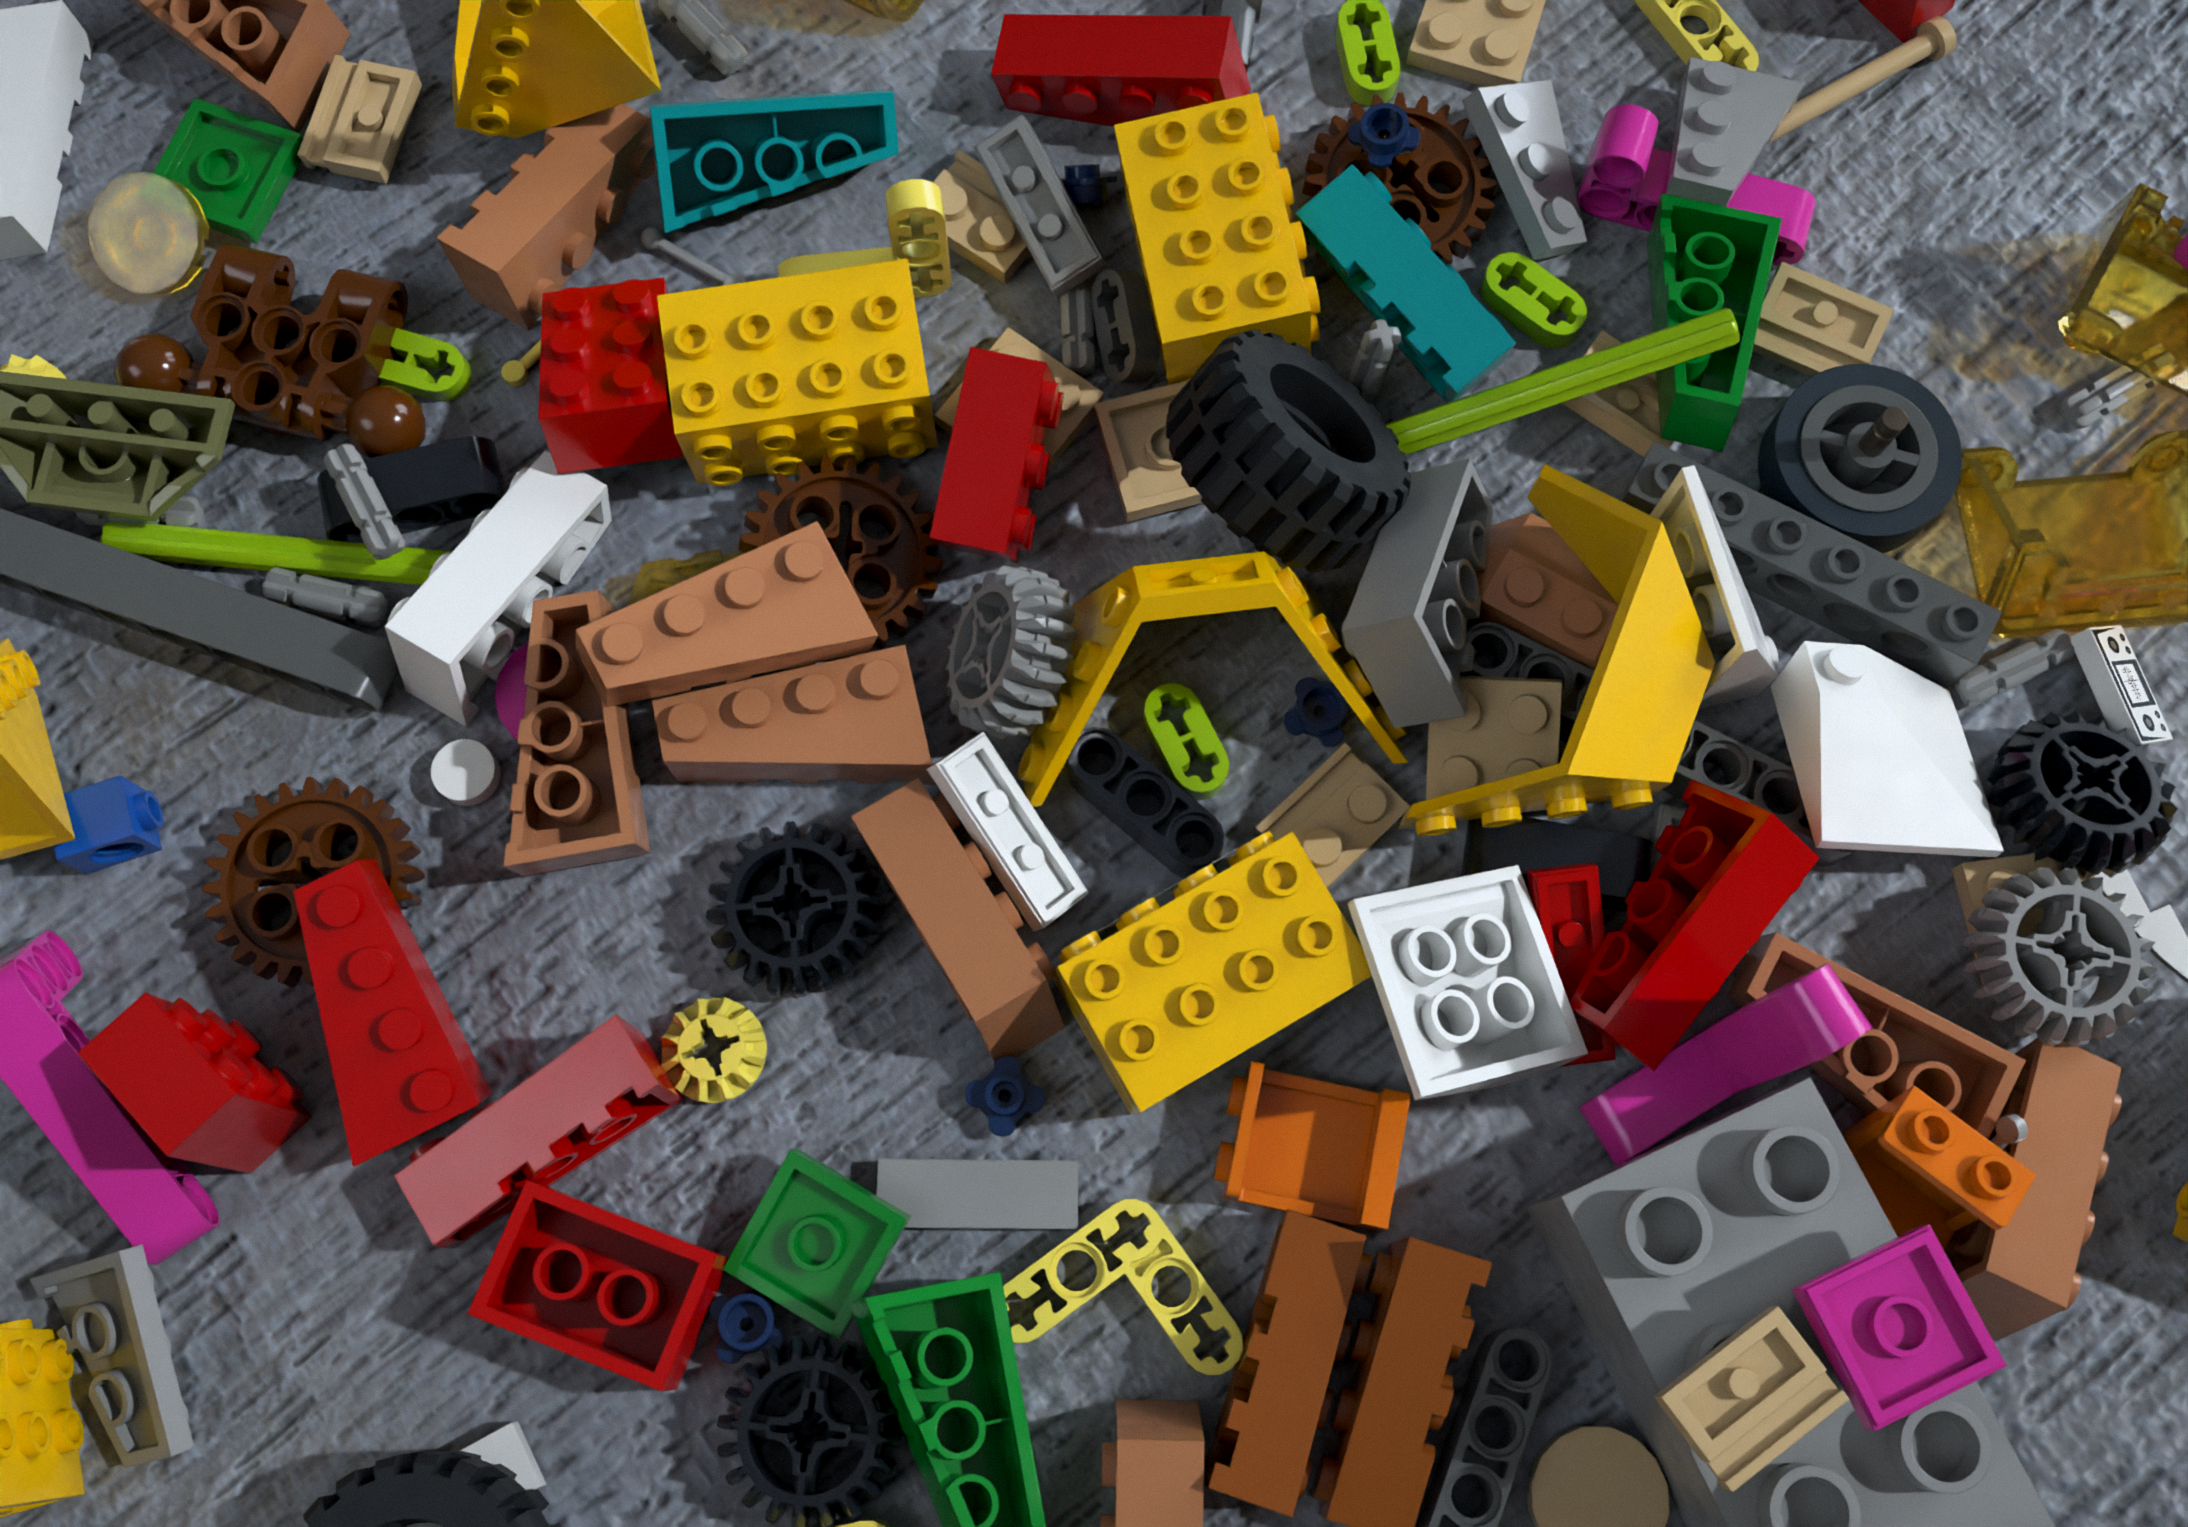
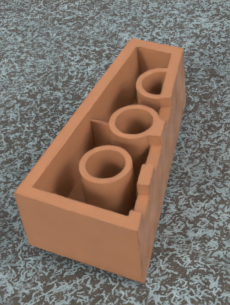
[437,104,656,331]
[576,521,878,707]
[652,645,937,785]

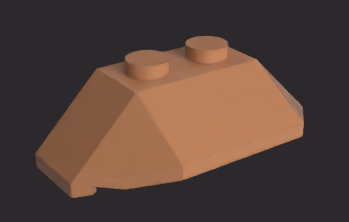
[1467,512,1619,671]

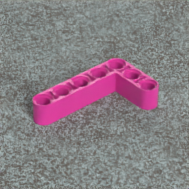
[0,930,220,1266]
[1578,963,1872,1165]

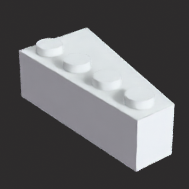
[0,0,94,260]
[384,450,612,727]

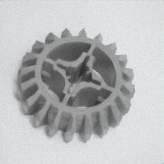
[944,565,1077,740]
[1961,867,2158,1047]

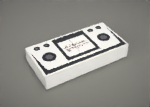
[2070,625,2173,748]

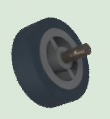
[1758,364,1962,553]

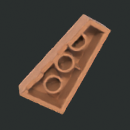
[127,0,351,133]
[503,590,651,876]
[851,777,1065,1063]
[1727,932,2026,1140]
[1944,1038,2122,1341]
[1100,1399,1205,1527]

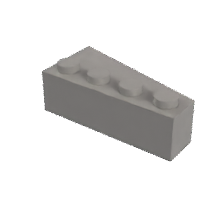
[1341,458,1494,728]

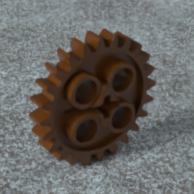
[1302,92,1497,265]
[738,455,943,649]
[202,777,425,988]

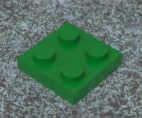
[141,98,303,244]
[722,1148,911,1340]

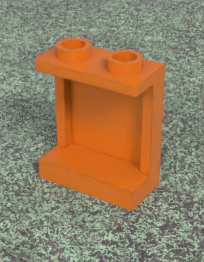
[1213,1061,1411,1233]
[1841,1085,2036,1250]

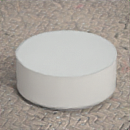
[431,739,501,806]

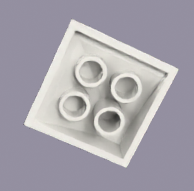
[1650,465,1779,709]
[1770,641,2004,858]
[1347,865,1588,1100]

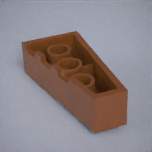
[1204,1209,1372,1518]
[1312,1237,1492,1527]

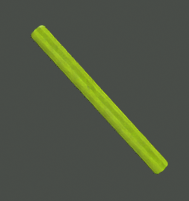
[1385,308,1740,455]
[100,520,453,585]

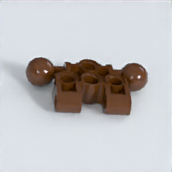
[114,243,426,458]

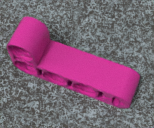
[1577,104,1816,266]

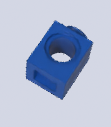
[54,775,163,874]

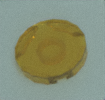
[88,172,209,295]

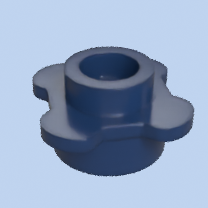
[1348,103,1420,169]
[1060,164,1117,203]
[1284,677,1353,747]
[965,1056,1045,1137]
[709,1289,784,1364]

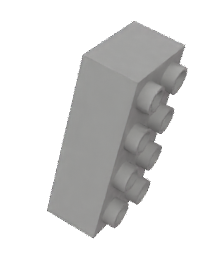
[1526,1077,2056,1527]

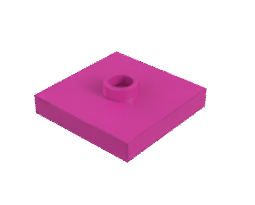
[1791,1224,2007,1431]

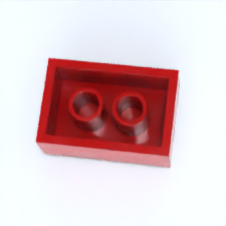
[538,277,683,474]
[929,347,1064,563]
[77,992,312,1174]
[467,1180,729,1391]

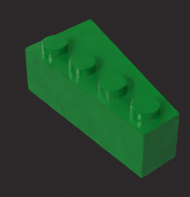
[1647,193,1782,452]
[849,1272,1046,1527]

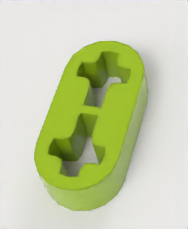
[1335,0,1400,106]
[1481,252,1587,349]
[354,328,473,402]
[1143,683,1229,800]

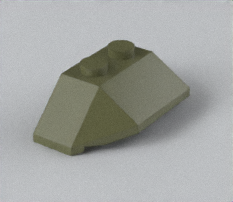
[0,371,235,521]

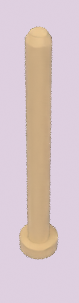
[1766,16,1957,145]

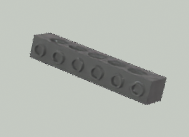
[1620,441,2002,688]

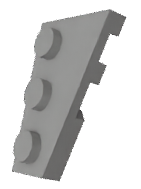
[1666,57,1805,207]
[1462,80,1587,260]
[30,1244,194,1468]

